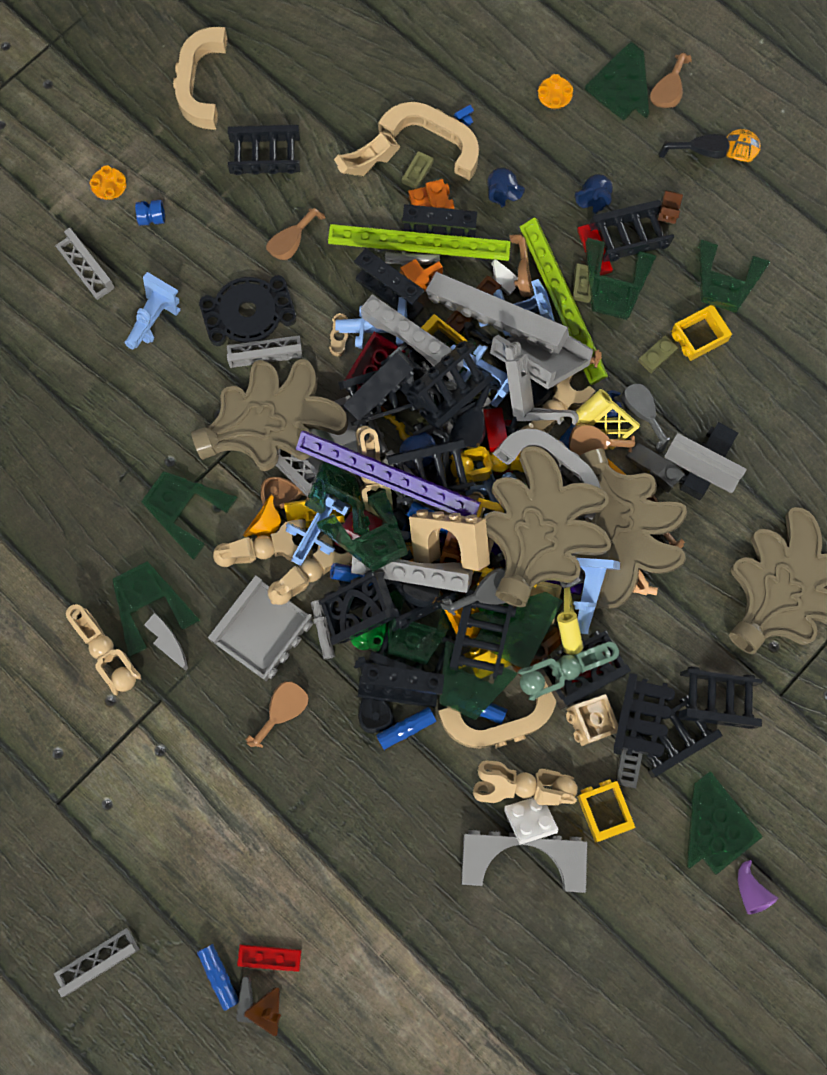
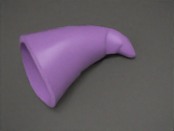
[738,860,778,914]

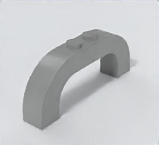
[492,429,600,522]

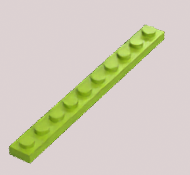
[520,217,608,385]
[328,224,511,261]

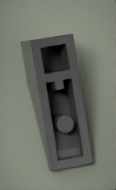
[625,443,685,494]

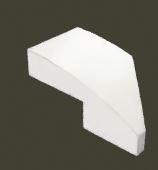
[492,260,518,295]

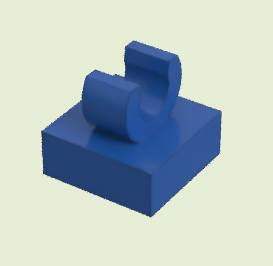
[453,105,474,127]

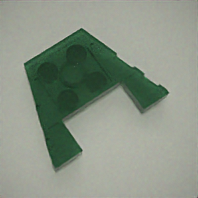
[439,641,517,720]

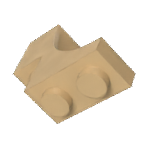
[334,132,400,176]

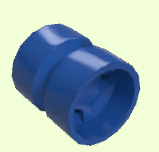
[135,200,165,226]

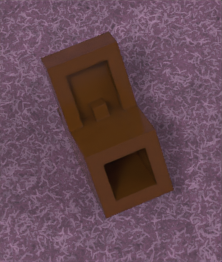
[658,190,683,224]
[439,531,461,563]

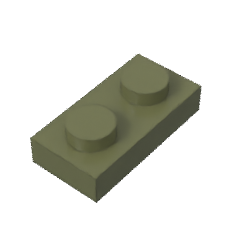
[402,151,434,189]
[572,263,595,303]
[638,335,678,373]

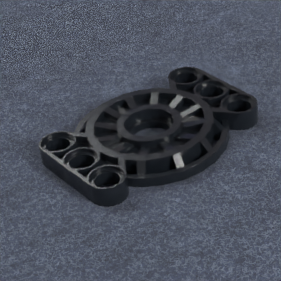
[199,275,297,346]

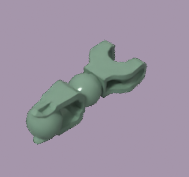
[517,642,619,701]

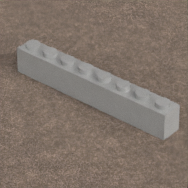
[426,272,569,354]

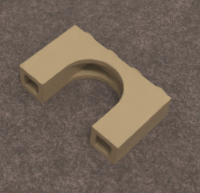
[409,509,490,571]

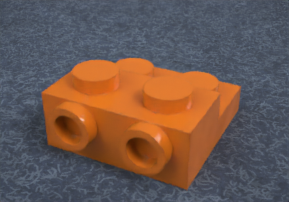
[408,179,454,209]

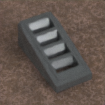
[616,749,642,789]
[236,975,254,1023]

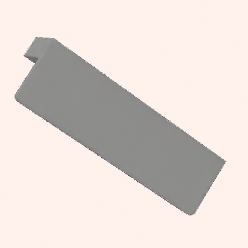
[664,433,747,493]

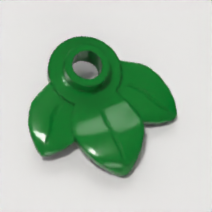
[351,619,387,651]

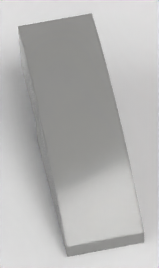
[144,613,188,671]

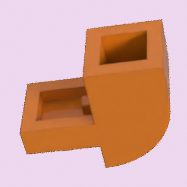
[400,259,443,292]

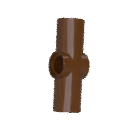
[511,627,562,676]

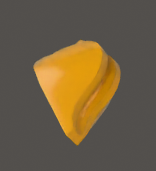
[243,494,281,537]

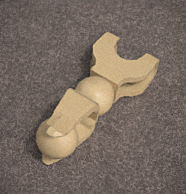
[520,374,596,433]
[355,425,393,519]
[213,519,313,567]
[268,529,353,605]
[66,604,141,696]
[473,761,577,805]

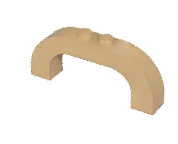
[173,27,228,130]
[378,102,479,181]
[438,682,556,748]

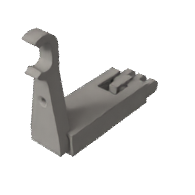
[505,341,579,425]

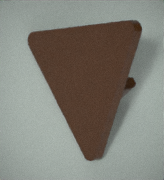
[244,987,281,1036]

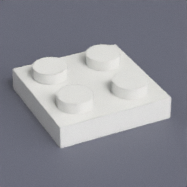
[504,798,558,845]

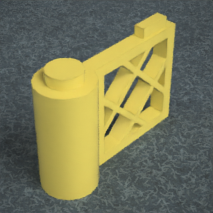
[575,389,640,450]
[557,587,583,655]

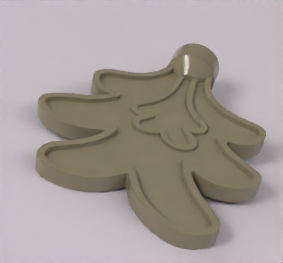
[191,359,348,471]
[484,446,611,607]
[574,448,688,609]
[729,507,827,654]

